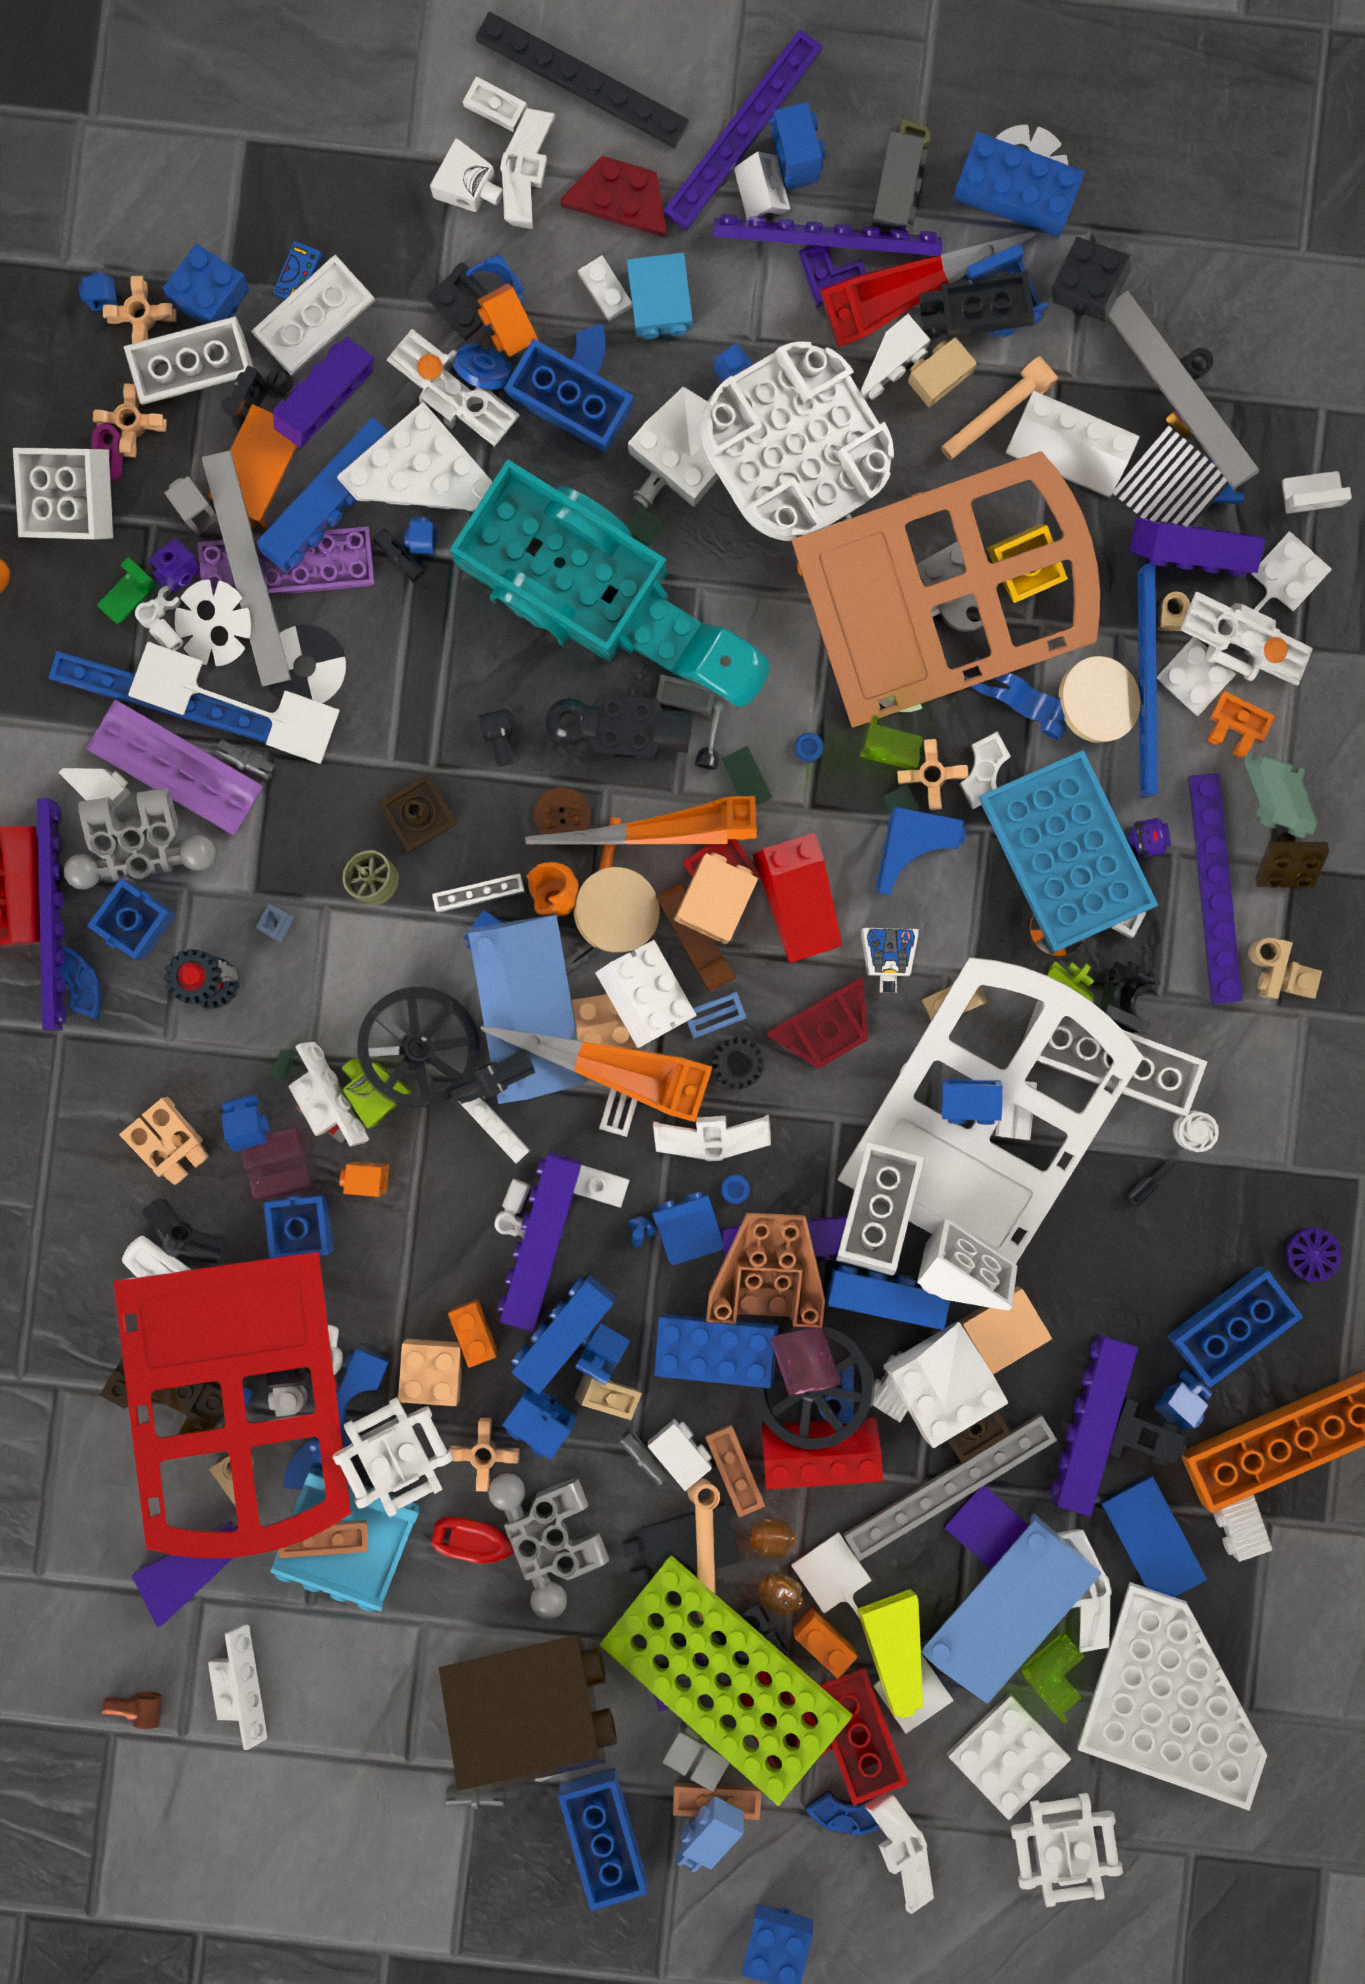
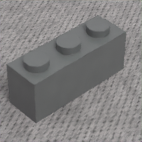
[872,131,928,231]

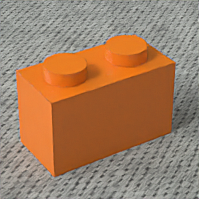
[477,283,539,357]
[339,1161,390,1197]
[448,1299,499,1368]
[793,1608,857,1679]

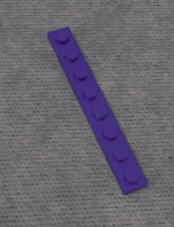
[664,30,823,232]
[713,214,943,256]
[1188,773,1242,1004]
[37,798,67,1031]

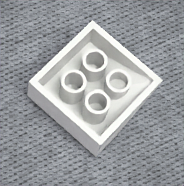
[628,387,719,507]
[13,448,113,539]
[917,1218,1017,1311]
[883,1321,1008,1448]

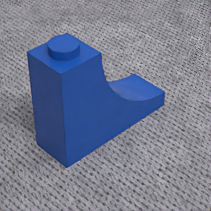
[875,807,966,895]

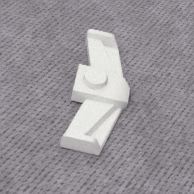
[500,108,555,229]
[653,1115,771,1161]
[1057,1529,1112,1653]
[865,1794,934,1914]

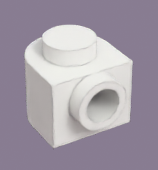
[268,1385,308,1417]

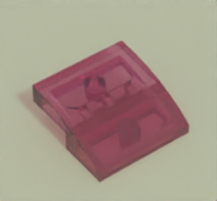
[242,1128,312,1202]
[771,1328,841,1396]

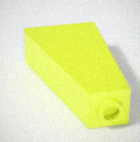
[857,1589,923,1718]

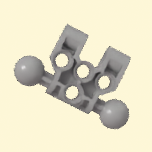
[64,788,216,890]
[488,1473,610,1620]

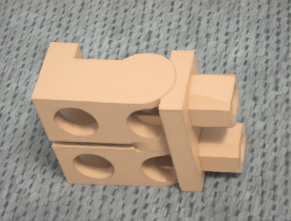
[119,1096,209,1185]

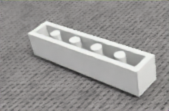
[432,873,525,913]
[458,1097,530,1163]

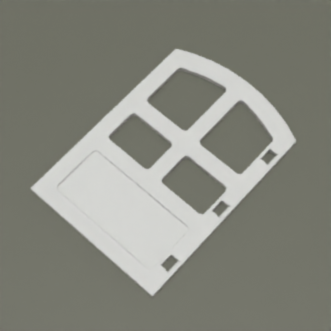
[838,957,1144,1265]

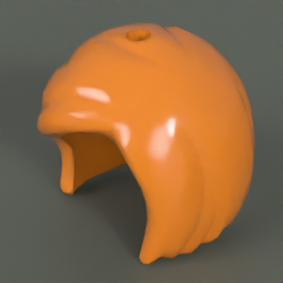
[526,862,579,917]

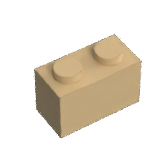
[908,337,977,408]

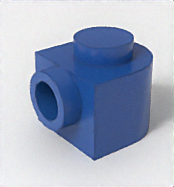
[78,272,117,311]
[404,517,437,554]

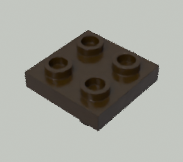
[378,773,458,853]
[1255,832,1329,888]
[948,1410,1012,1464]

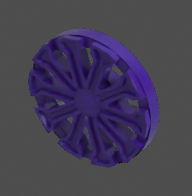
[1286,1228,1342,1282]

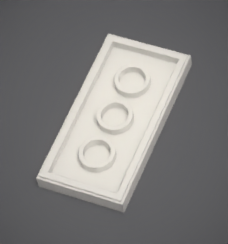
[251,254,375,377]

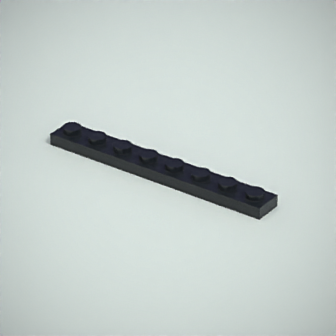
[476,11,689,149]

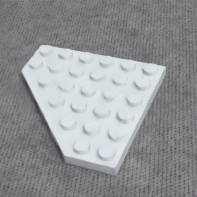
[1077,1582,1267,1810]

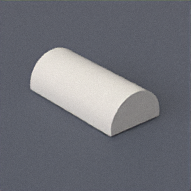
[124,316,253,405]

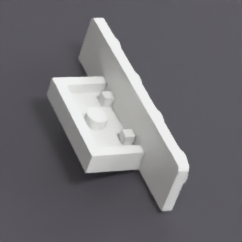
[288,1042,369,1146]
[208,1625,267,1750]

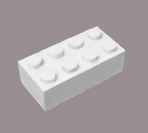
[836,1142,924,1276]

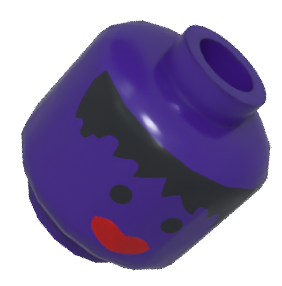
[1127,818,1171,858]

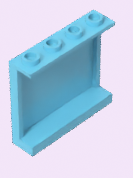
[270,1466,420,1612]

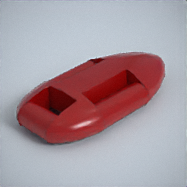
[430,1517,514,1564]

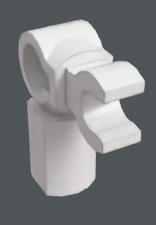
[135,586,183,651]
[495,1179,531,1239]

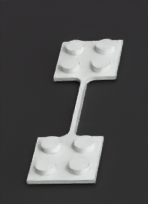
[1156,531,1332,717]
[128,642,340,764]
[791,1532,953,1734]

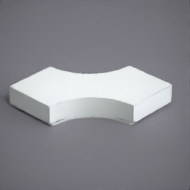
[959,731,1011,810]

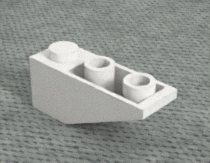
[860,314,930,401]

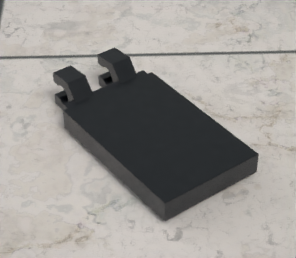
[919,271,1034,339]
[622,1503,741,1585]

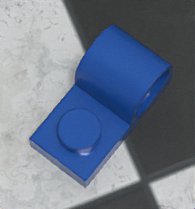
[818,1360,854,1423]

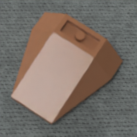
[706,1213,825,1328]

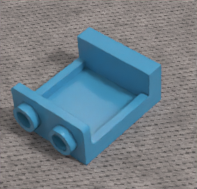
[627,253,692,339]

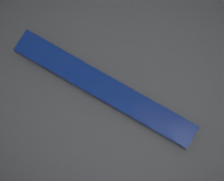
[1137,564,1158,797]
[48,651,272,743]

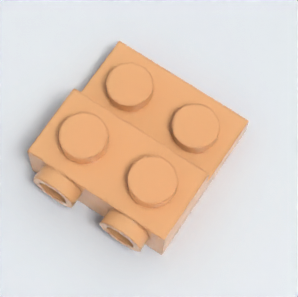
[572,994,636,1049]

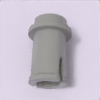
[632,471,666,510]

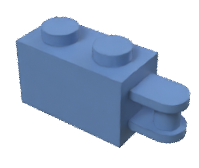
[675,1796,744,1873]

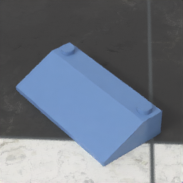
[468,914,585,1104]
[920,1513,1102,1704]

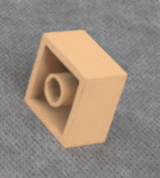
[398,1339,463,1406]

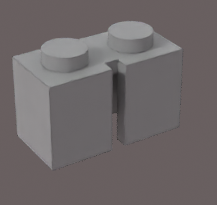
[165,476,218,535]
[662,1723,730,1792]

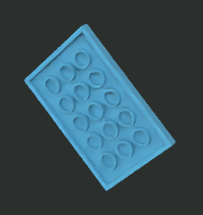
[979,750,1158,954]

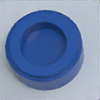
[794,733,823,763]
[721,1174,750,1204]

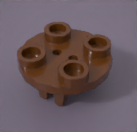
[534,787,591,845]

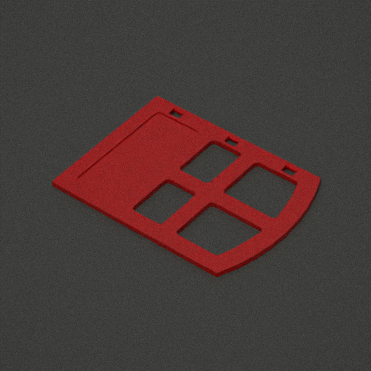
[113,1251,351,1558]

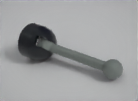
[695,701,724,770]

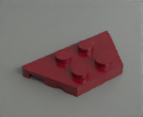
[560,155,667,238]
[766,977,868,1069]

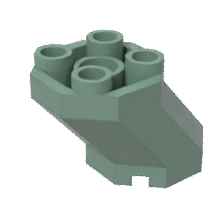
[1244,751,1318,838]

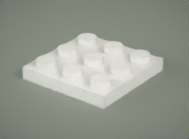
[947,1693,1071,1820]

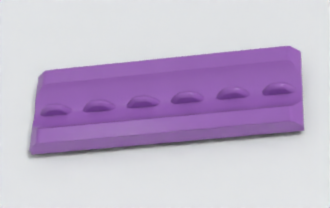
[198,526,375,601]
[86,700,264,836]

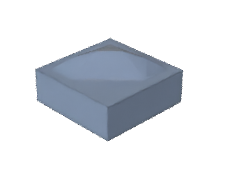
[255,903,294,942]

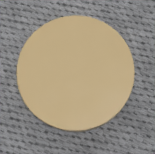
[1058,656,1141,743]
[574,867,660,954]

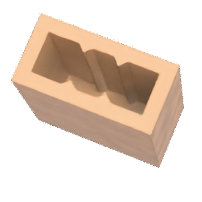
[673,853,758,945]
[959,1285,1052,1374]

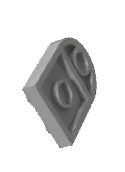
[916,541,983,632]

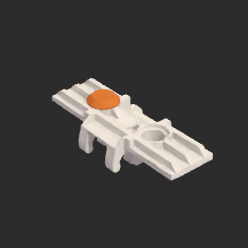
[387,329,520,447]
[1180,592,1313,686]

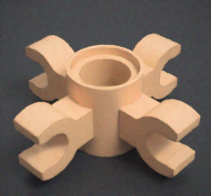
[103,276,177,344]
[93,383,167,458]
[897,739,969,810]
[448,1417,520,1491]

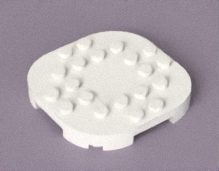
[700,342,894,541]

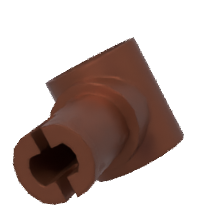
[102,1691,162,1729]

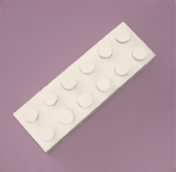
[1022,1001,1207,1116]

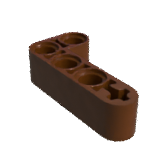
[656,882,736,993]

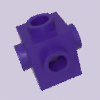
[149,538,200,592]

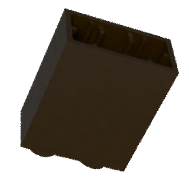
[439,1635,617,1795]

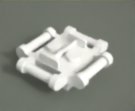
[332,1397,454,1518]
[1011,1793,1123,1908]

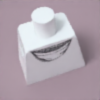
[430,139,503,212]

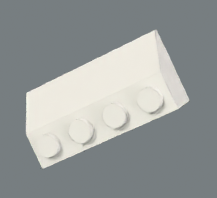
[1005,391,1140,498]

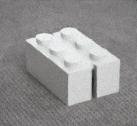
[595,940,697,1048]

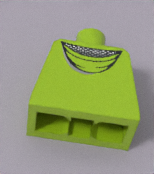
[342,1057,413,1129]

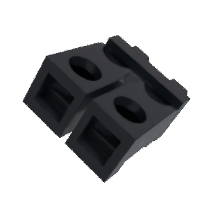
[700,1601,789,1686]

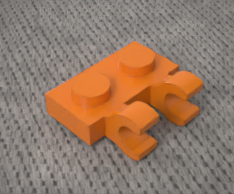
[1206,691,1275,758]

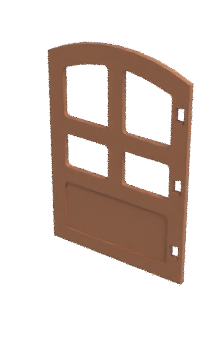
[791,451,1100,728]

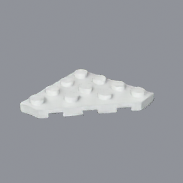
[337,402,493,512]

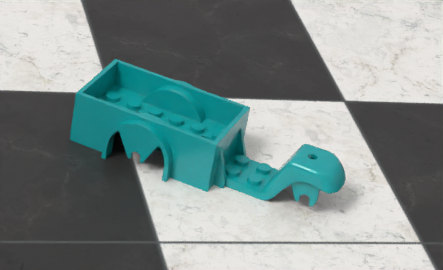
[449,459,770,707]

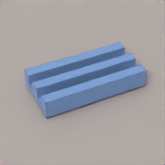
[687,991,747,1039]

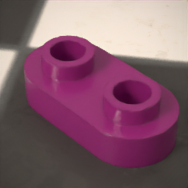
[91,423,123,484]

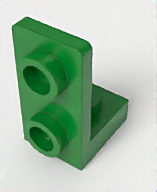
[98,557,158,625]

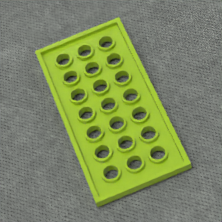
[600,1555,853,1806]

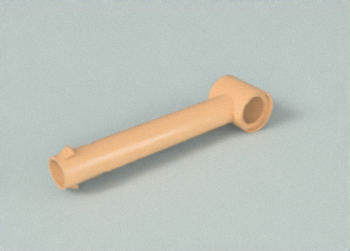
[941,356,1059,460]
[688,1478,720,1621]

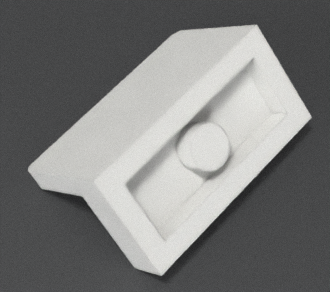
[734,152,790,220]
[1281,471,1352,514]

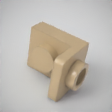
[1280,962,1322,999]

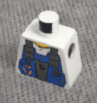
[861,928,919,993]

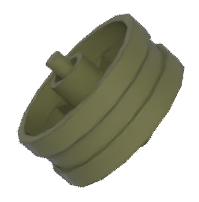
[342,850,399,906]

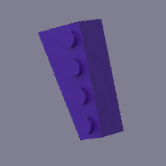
[1129,517,1266,577]

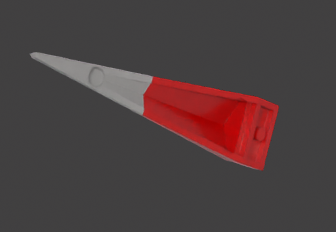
[820,231,1036,347]

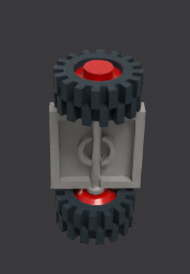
[164,949,240,1009]

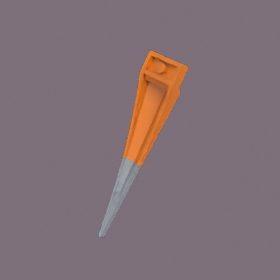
[525,796,757,844]
[480,1026,712,1122]

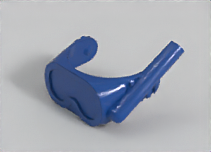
[466,255,524,330]

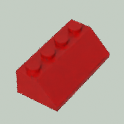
[0,826,40,947]
[761,1417,883,1490]

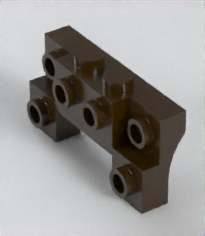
[99,1357,224,1434]

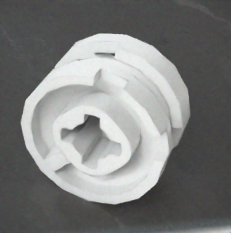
[1173,1110,1219,1152]

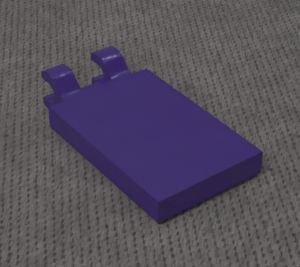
[943,1485,1029,1569]

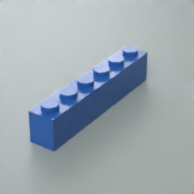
[257,417,389,574]

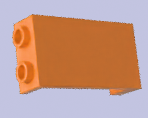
[207,404,305,529]

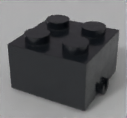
[1052,236,1130,322]

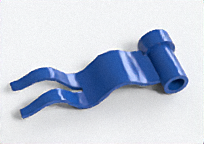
[964,657,1066,740]

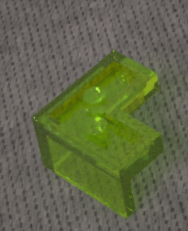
[859,715,923,770]
[1021,1632,1085,1724]

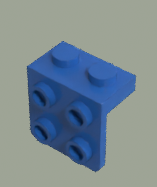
[653,1191,724,1265]

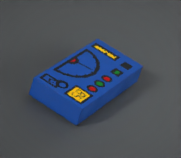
[273,241,322,301]

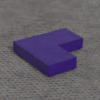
[798,245,866,308]

